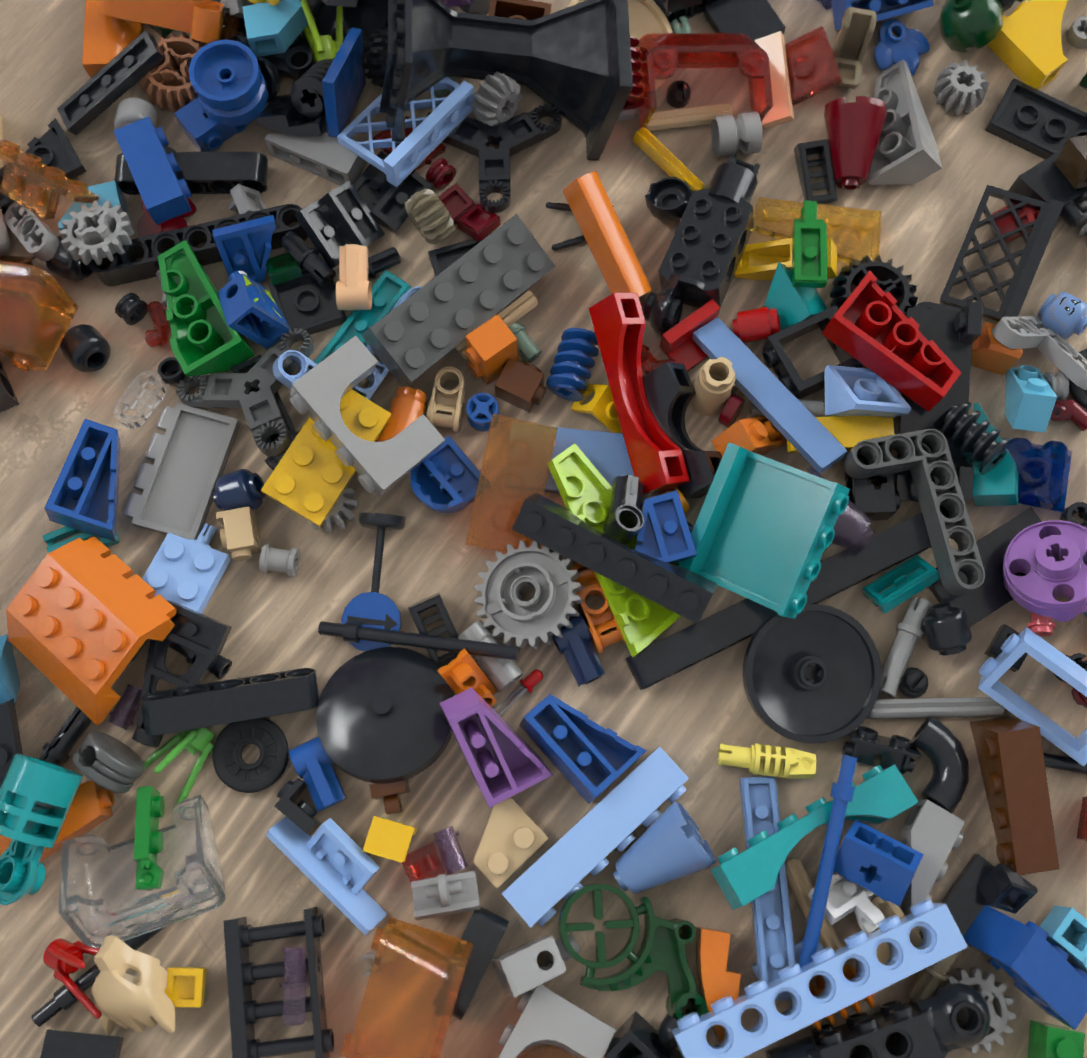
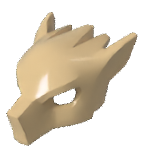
[92,936,176,1036]

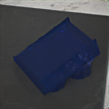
[1003,437,1073,513]

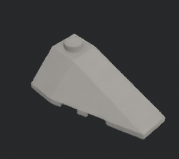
[867,59,942,185]

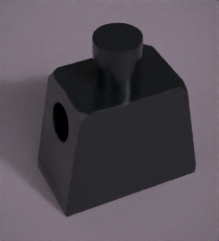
[1008,150,1087,228]

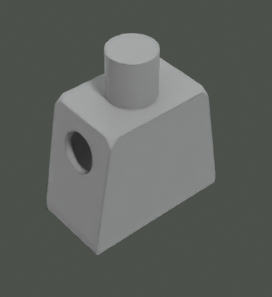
[491,933,580,998]

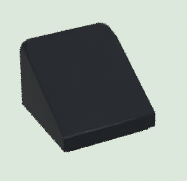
[979,863,1038,914]

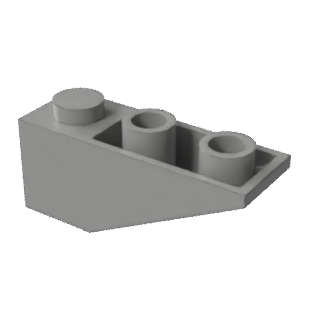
[901,799,965,916]

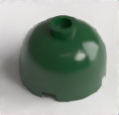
[939,0,1004,53]

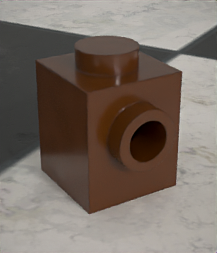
[494,358,547,413]

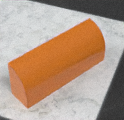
[82,0,143,79]
[562,171,652,297]

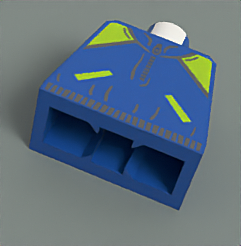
[218,271,291,349]

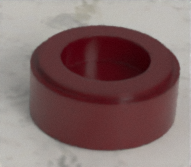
[718,394,745,428]

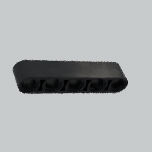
[115,152,268,195]
[140,668,319,735]

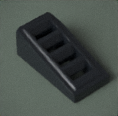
[794,139,838,205]
[408,593,459,668]

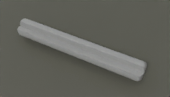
[868,697,1005,719]

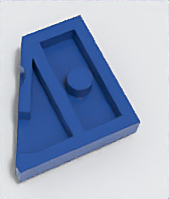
[212,215,276,283]
[635,490,697,564]

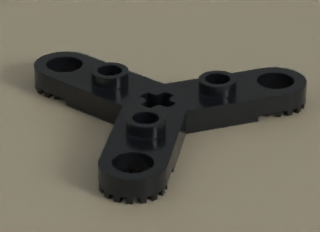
[426,104,562,213]

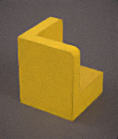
[363,816,417,863]

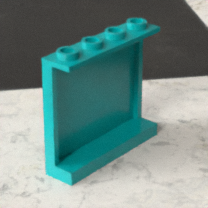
[678,442,850,619]

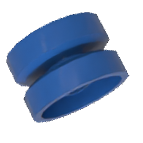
[189,39,268,126]

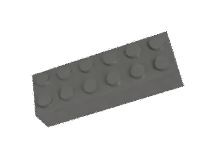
[361,214,555,387]

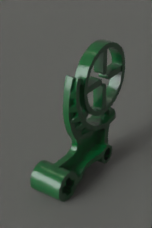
[558,884,708,1020]

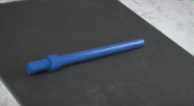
[798,754,857,968]

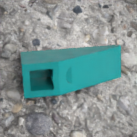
[967,403,1018,507]

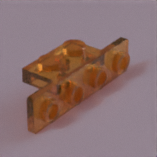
[0,140,99,219]

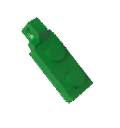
[792,201,827,288]
[134,786,165,891]

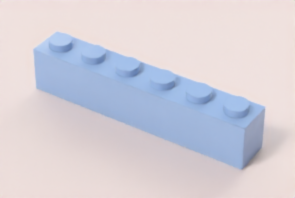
[502,747,689,928]

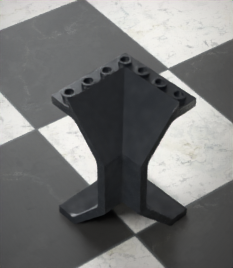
[379,0,633,161]

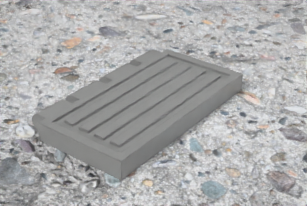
[123,403,241,540]

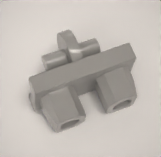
[411,871,481,920]

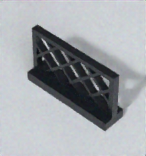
[939,185,1064,322]

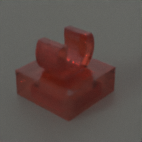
[402,842,447,886]

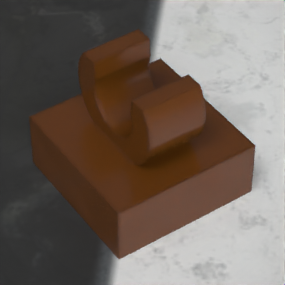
[369,779,410,815]

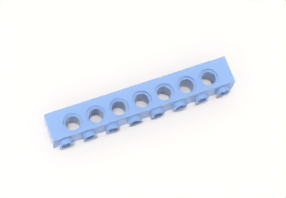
[671,899,968,1058]

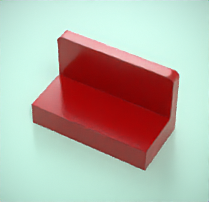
[659,299,721,372]

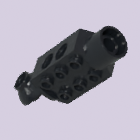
[643,163,758,338]
[766,983,991,1058]

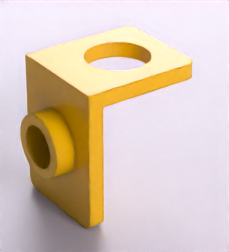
[571,384,622,433]

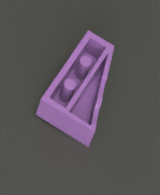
[439,688,553,808]

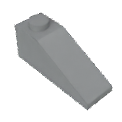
[264,132,368,185]

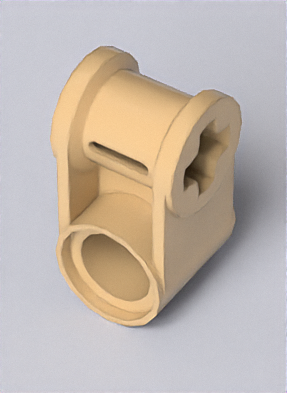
[426,366,466,433]

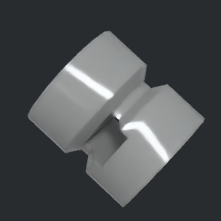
[711,111,763,158]

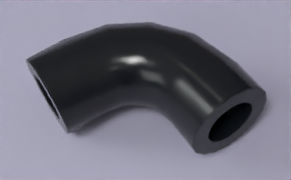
[911,716,969,814]

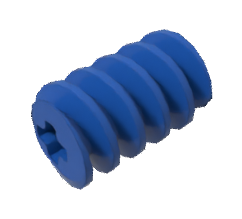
[546,328,599,402]

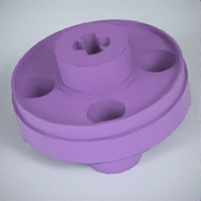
[1003,520,1087,622]

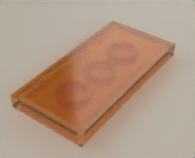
[465,414,558,553]

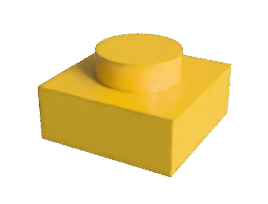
[165,967,207,1007]

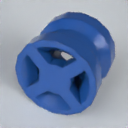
[466,393,499,432]

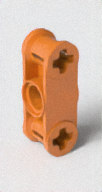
[570,562,626,654]

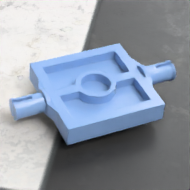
[142,523,231,614]

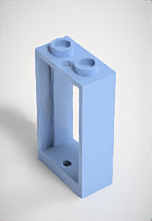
[978,627,1087,767]

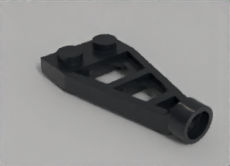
[132,600,232,748]

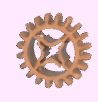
[139,32,207,113]

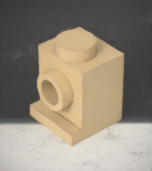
[216,506,261,561]

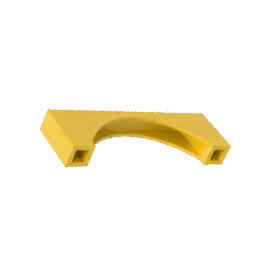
[986,0,1069,90]

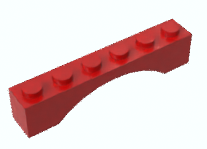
[589,293,690,495]

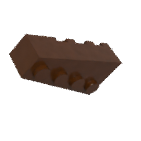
[970,716,1059,875]

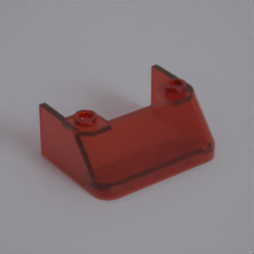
[636,33,773,128]

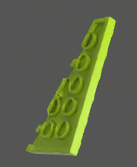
[548,443,681,658]

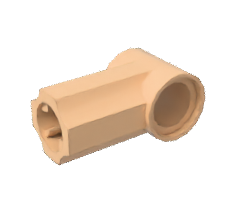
[336,244,372,310]

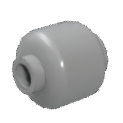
[114,97,158,130]

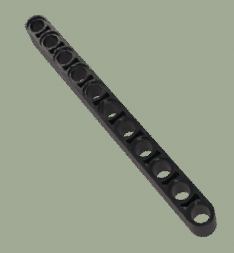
[625,506,949,690]

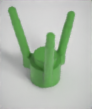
[144,727,215,810]

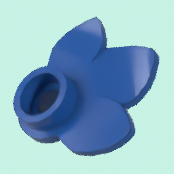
[874,19,930,76]

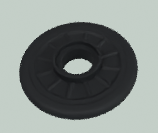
[212,717,289,793]

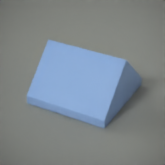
[824,365,912,417]

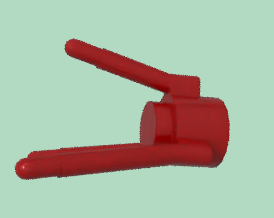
[43,938,102,1019]

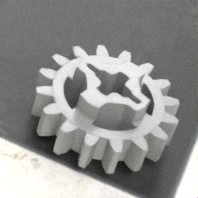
[59,201,134,265]
[936,967,1016,1053]

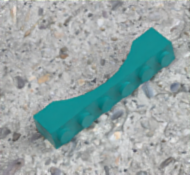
[710,764,918,910]

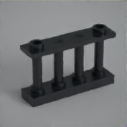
[223,907,334,1058]

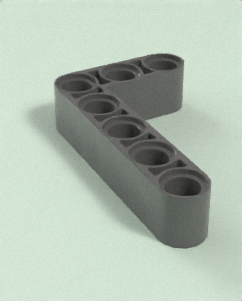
[843,429,985,596]

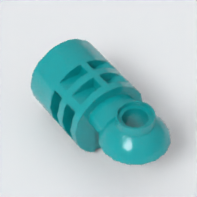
[0,754,83,905]

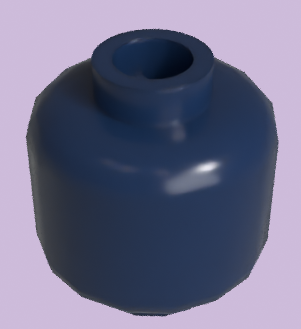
[213,469,266,511]

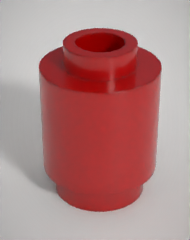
[732,306,781,343]

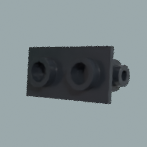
[842,726,921,774]

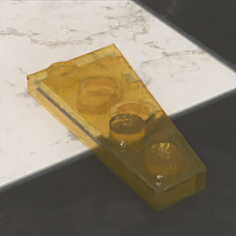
[754,197,882,264]

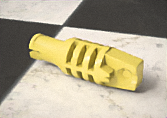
[717,743,817,779]

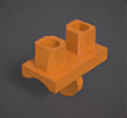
[437,648,498,707]

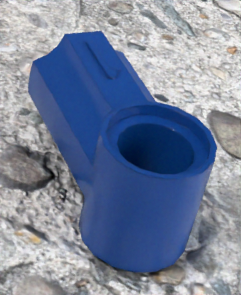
[289,736,347,811]

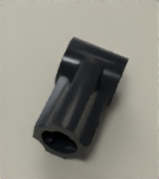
[261,46,316,82]
[603,474,644,545]

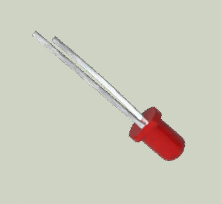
[493,669,543,716]

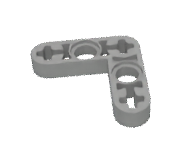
[991,316,1087,390]

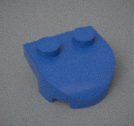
[410,435,491,513]

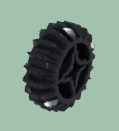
[830,255,918,316]

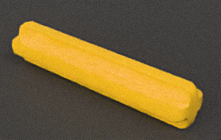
[633,127,705,191]

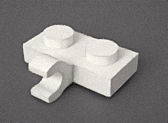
[808,873,885,935]

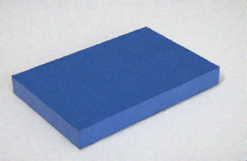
[322,28,366,137]

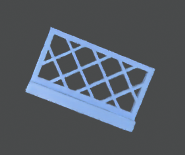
[337,77,475,187]

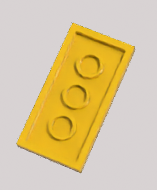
[261,389,392,528]

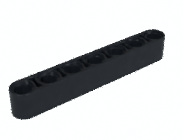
[88,204,308,286]

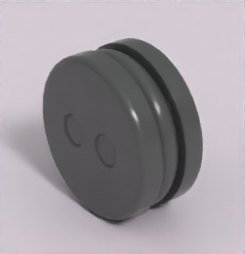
[73,731,145,793]

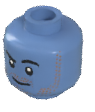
[1037,291,1087,339]

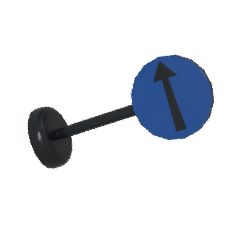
[341,512,406,652]

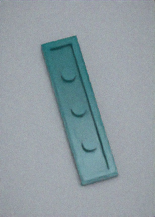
[314,269,411,364]

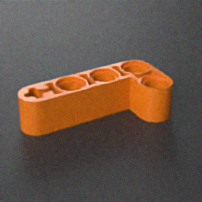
[100,0,225,43]

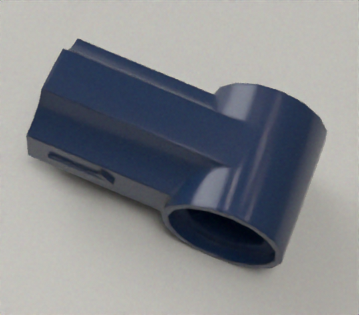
[551,613,605,687]

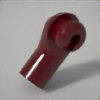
[1050,400,1087,431]

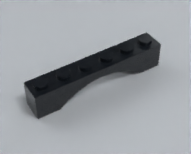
[512,493,718,624]

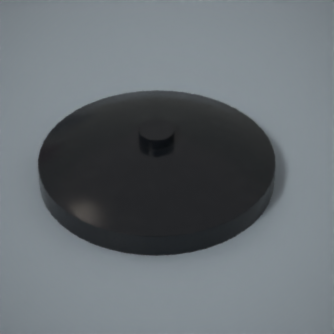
[742,604,882,744]
[316,647,454,784]

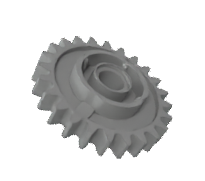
[474,540,584,649]

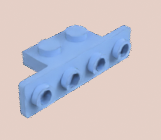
[266,817,387,935]

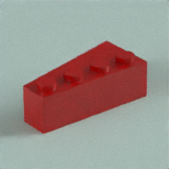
[822,271,961,412]

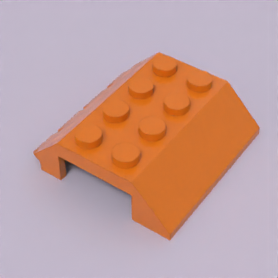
[6,536,177,725]

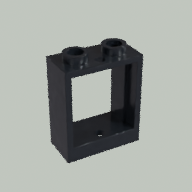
[762,305,863,399]

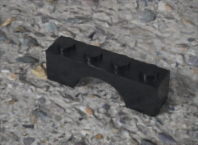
[642,362,722,498]

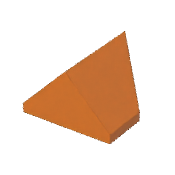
[971,321,1023,375]

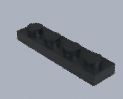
[57,30,165,135]

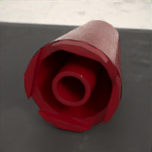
[824,96,887,190]

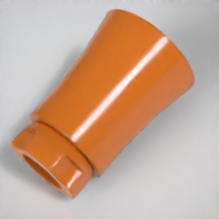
[376,386,427,442]

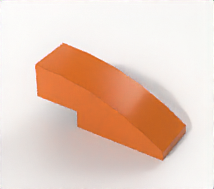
[696,926,741,1043]

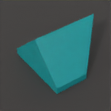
[764,262,828,330]

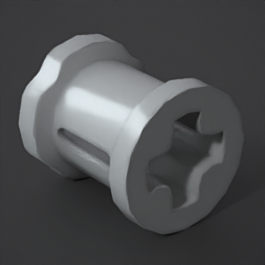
[259,543,300,578]

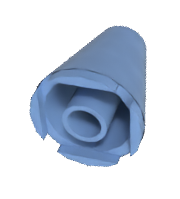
[613,802,717,894]

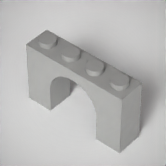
[290,335,445,497]
[498,985,616,1058]

